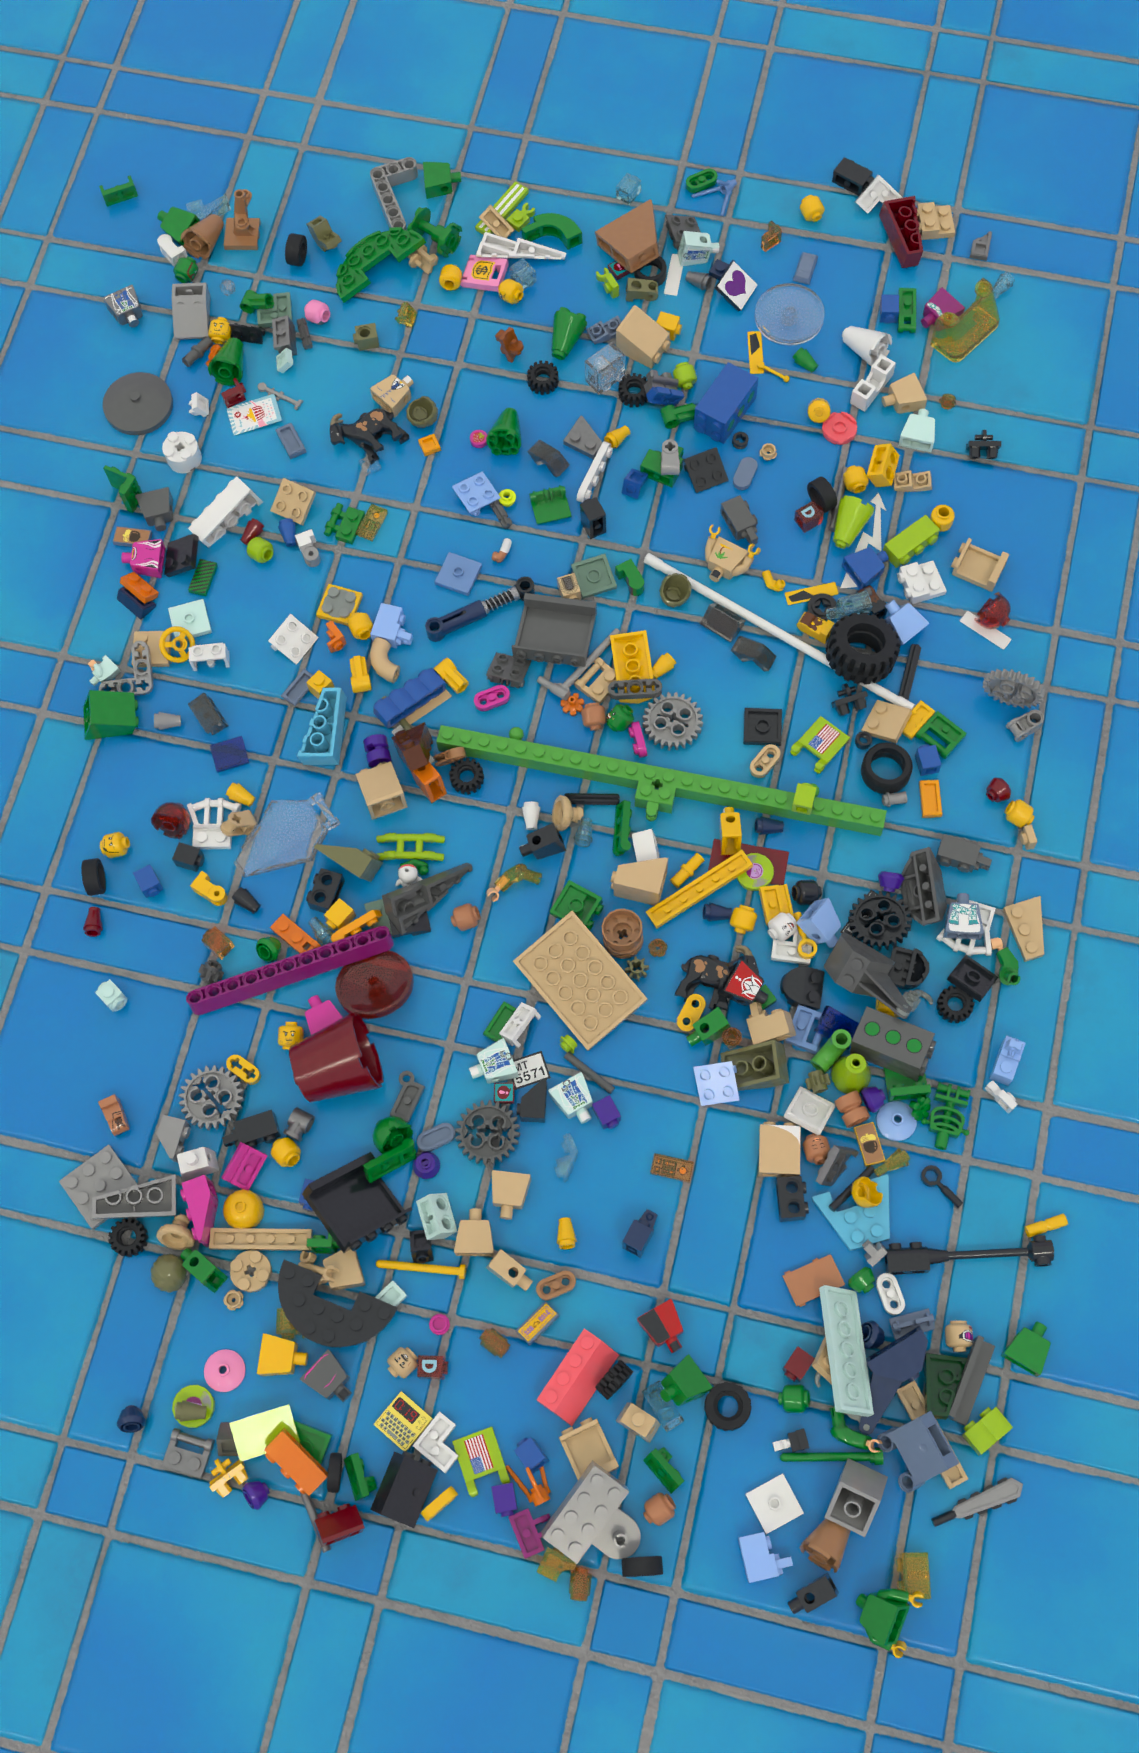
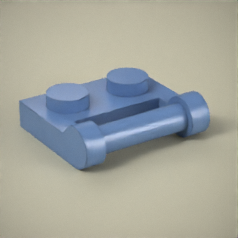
[785,1004,832,1054]

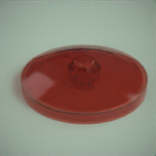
[335,950,414,1019]

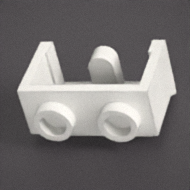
[188,643,230,671]

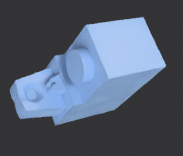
[370,603,413,648]
[989,1036,1026,1086]
[738,1532,793,1583]

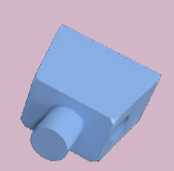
[885,599,929,645]
[796,898,841,948]

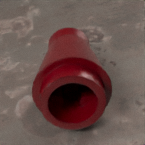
[240,518,264,545]
[83,907,103,937]

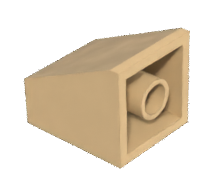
[616,305,671,369]
[356,761,407,820]
[611,857,668,906]

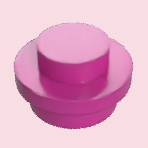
[429,1314,450,1335]

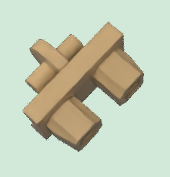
[408,245,438,274]

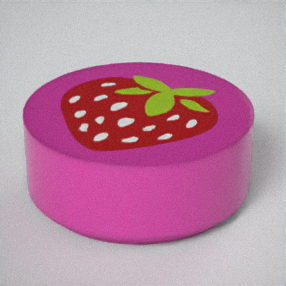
[470,430,487,448]

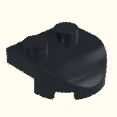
[888,946,929,989]
[780,966,825,1010]

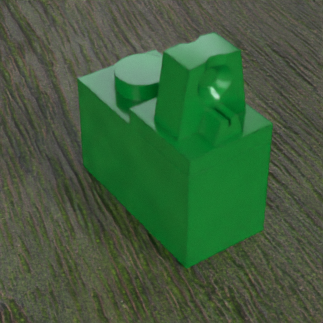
[640,446,684,488]

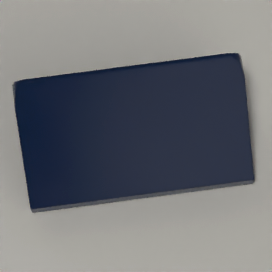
[117,587,156,620]

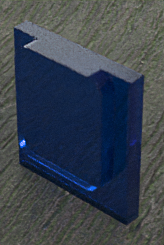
[210,736,250,773]

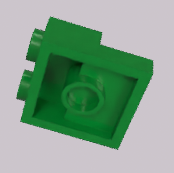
[549,880,604,931]

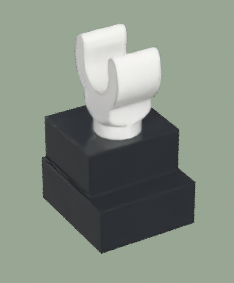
[772,1428,809,1452]

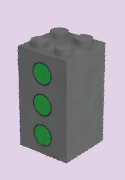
[850,1007,936,1081]

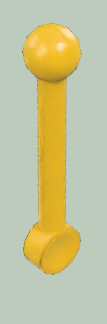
[757,361,790,382]

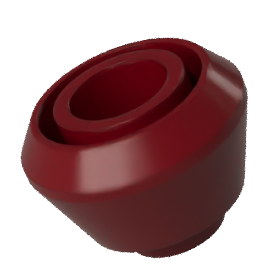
[986,778,1011,802]

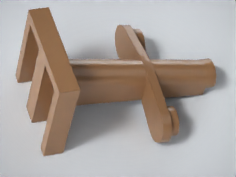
[224,189,261,250]

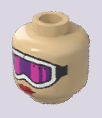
[945,1321,973,1352]

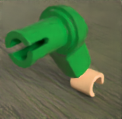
[990,937,1020,985]

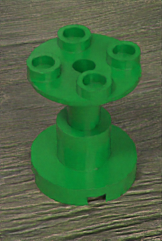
[407,207,462,258]

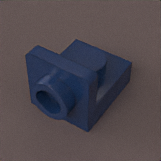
[709,259,735,280]

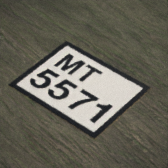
[512,1051,551,1090]

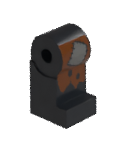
[855,585,887,619]

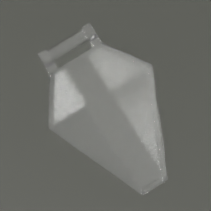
[234,792,340,877]

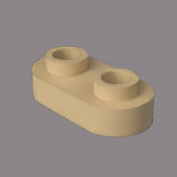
[750,744,780,778]

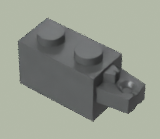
[720,495,758,544]
[936,834,992,872]

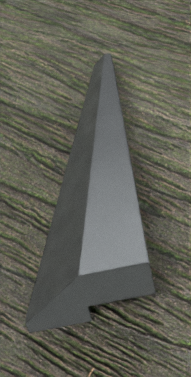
[382,863,472,935]

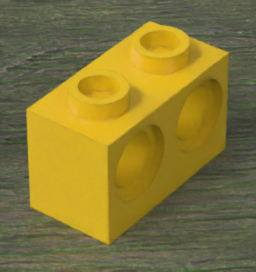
[866,443,900,487]

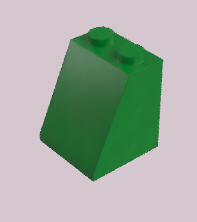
[83,690,139,740]

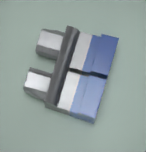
[644,370,685,406]

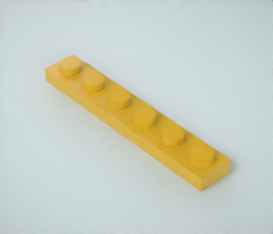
[646,850,753,929]

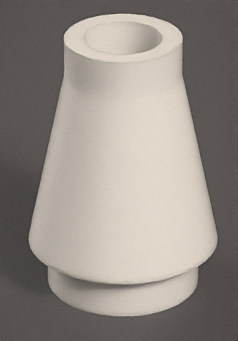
[522,801,541,830]

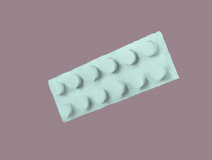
[819,1285,874,1417]

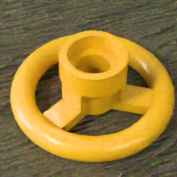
[159,626,195,663]

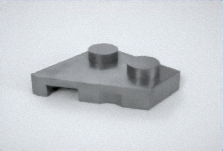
[815,1145,859,1186]

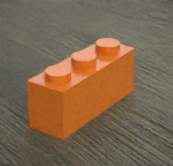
[264,1428,328,1496]

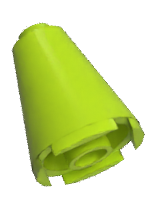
[833,495,874,549]
[831,1054,871,1094]

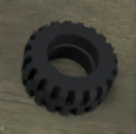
[825,612,900,685]

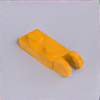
[331,910,383,942]

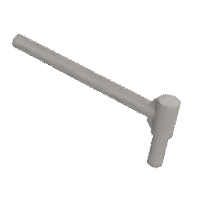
[537,628,621,701]

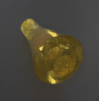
[873,1148,910,1177]

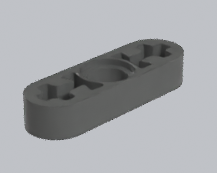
[608,679,662,700]

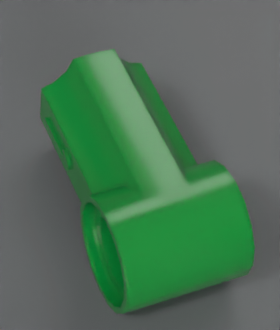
[239,290,274,314]
[660,403,696,429]

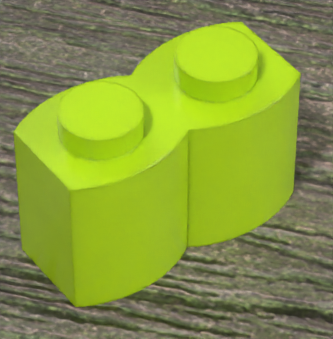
[962,1407,1013,1456]

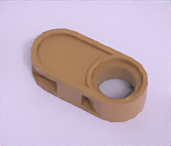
[433,747,466,766]

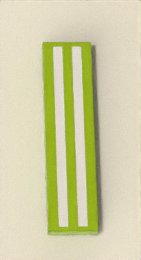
[475,181,529,235]

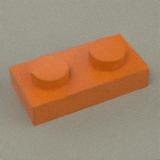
[120,572,159,604]

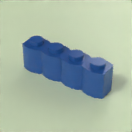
[373,668,446,729]

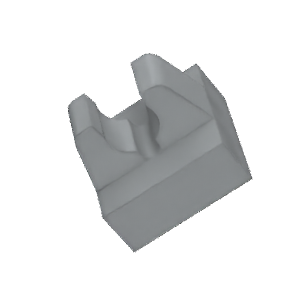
[862,1240,888,1267]

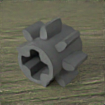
[198,960,224,984]

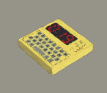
[373,1391,433,1452]

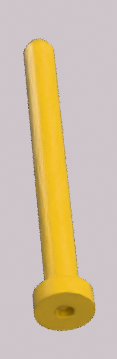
[376,1260,466,1279]

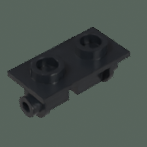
[229,323,265,344]

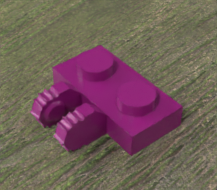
[509,1508,551,1559]

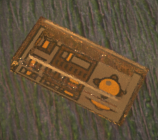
[650,1153,694,1183]

